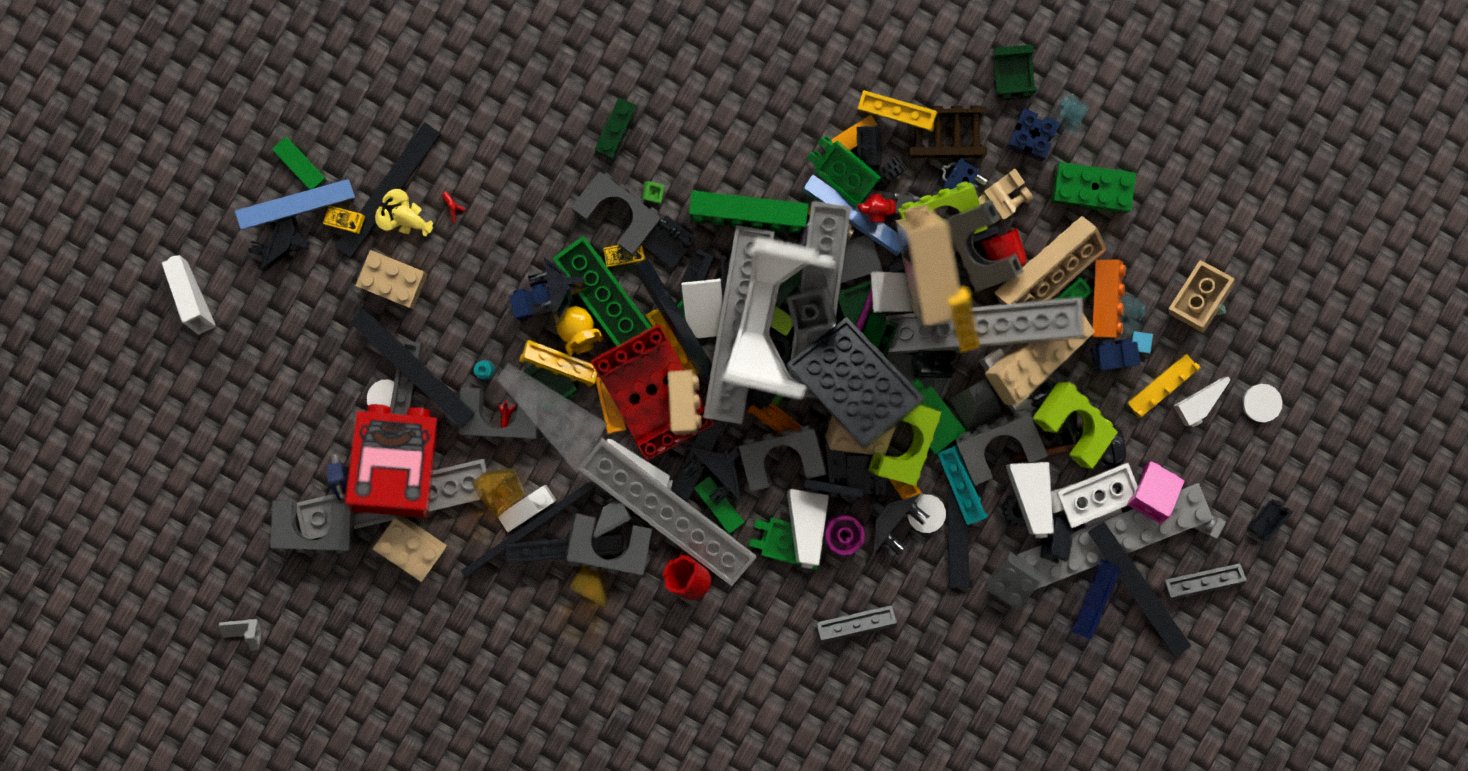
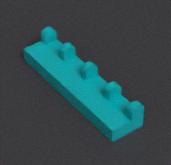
[937,445,988,525]

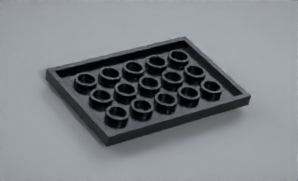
[787,317,925,450]

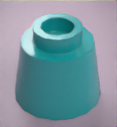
[474,360,495,381]

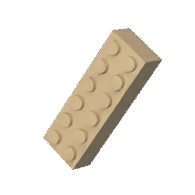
[994,216,1107,305]
[984,314,1095,405]

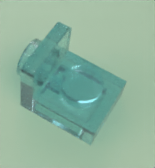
[1059,94,1089,125]
[1121,295,1147,320]

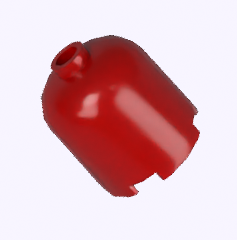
[981,229,1027,268]
[663,555,711,600]

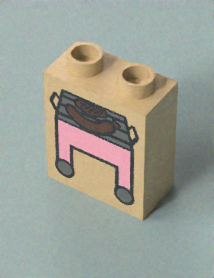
[896,206,959,325]

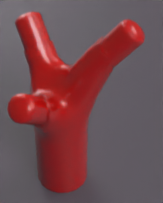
[441,192,465,223]
[498,401,516,428]

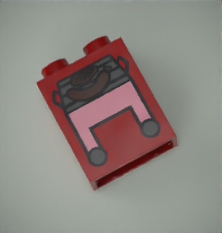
[346,404,438,518]

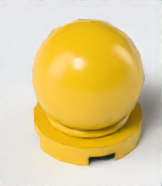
[556,306,603,356]

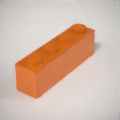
[1092,260,1126,339]

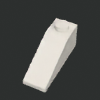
[1174,377,1230,427]
[497,485,556,532]

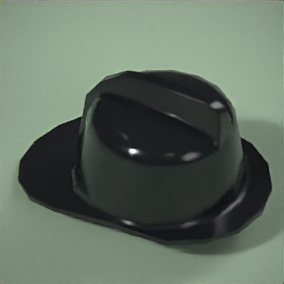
[1098,423,1126,469]

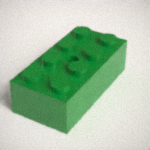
[1050,162,1136,214]

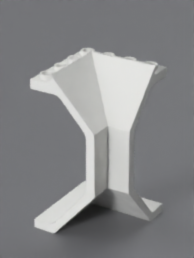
[723,237,837,398]

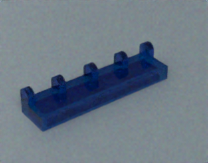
[1071,559,1121,639]

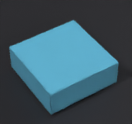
[1131,331,1153,354]

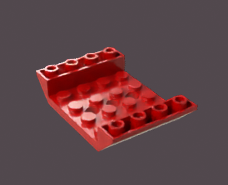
[590,323,714,461]

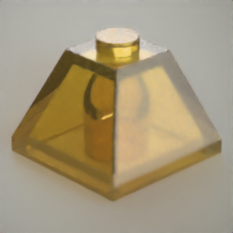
[472,469,526,518]
[570,564,609,607]

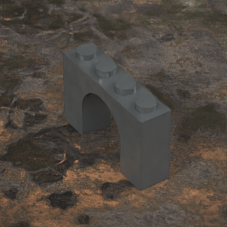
[571,171,661,257]
[946,200,1024,291]
[459,387,541,442]
[956,409,1048,485]
[739,424,828,491]
[271,500,355,554]
[564,514,652,578]

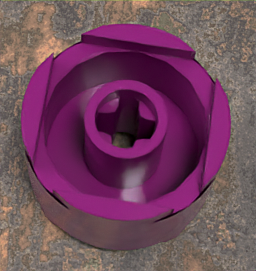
[822,515,865,555]

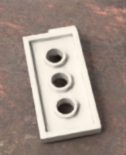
[1051,463,1138,528]

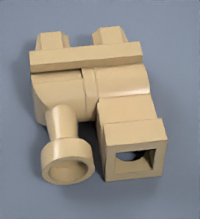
[978,169,1034,225]

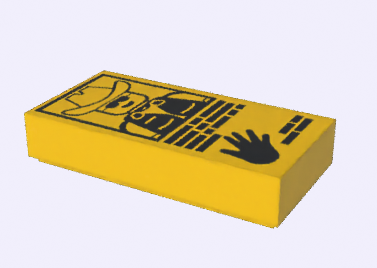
[323,206,365,234]
[604,245,645,268]

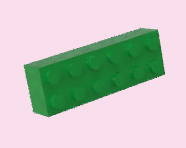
[689,191,808,234]
[552,236,652,346]

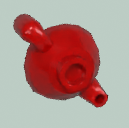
[857,194,896,223]

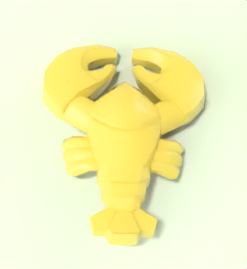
[375,189,434,236]

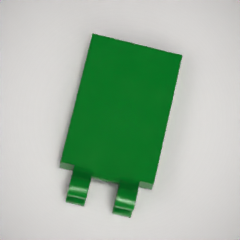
[807,136,881,208]
[911,378,966,455]
[749,517,824,570]

